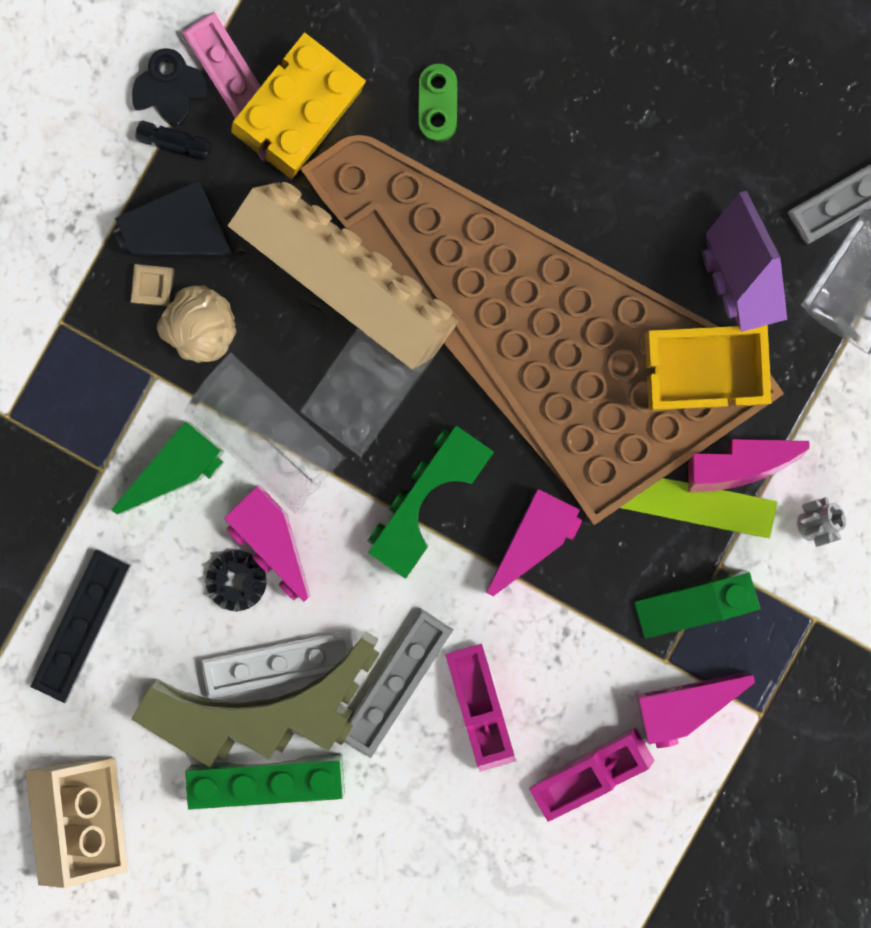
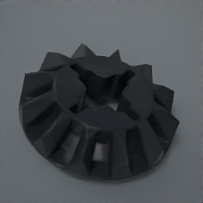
[205,550,267,612]

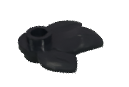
[132,48,208,125]

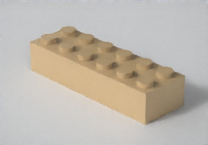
[228,182,459,370]

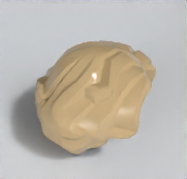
[157,285,237,363]

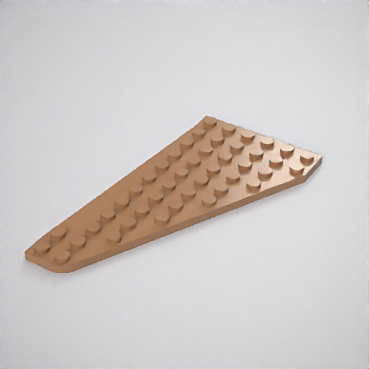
[300,135,784,525]

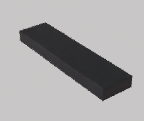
[30,549,132,703]

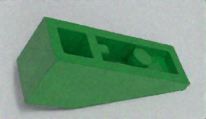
[111,421,225,515]
[634,570,760,639]

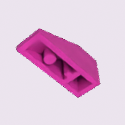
[486,489,582,597]
[636,671,755,748]

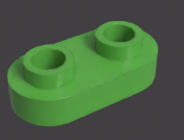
[419,64,457,142]

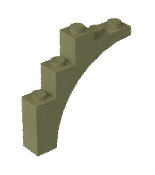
[131,631,379,767]

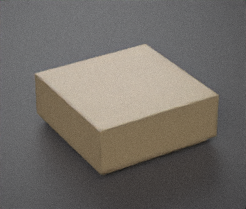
[131,264,174,307]

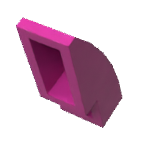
[688,439,810,493]
[445,644,516,772]
[529,727,655,822]

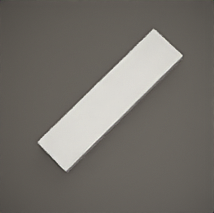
[201,629,354,698]

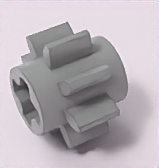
[797,497,846,547]

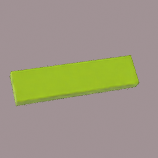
[620,478,778,539]

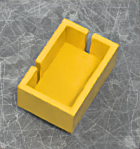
[231,32,366,180]
[645,325,772,411]

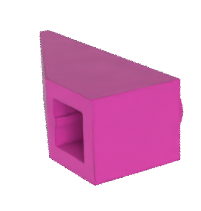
[224,486,311,602]

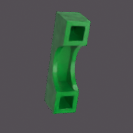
[367,426,494,579]
[185,754,345,810]

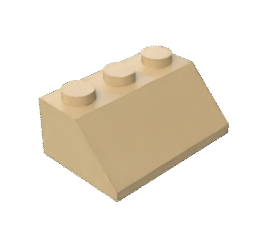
[26,758,128,888]

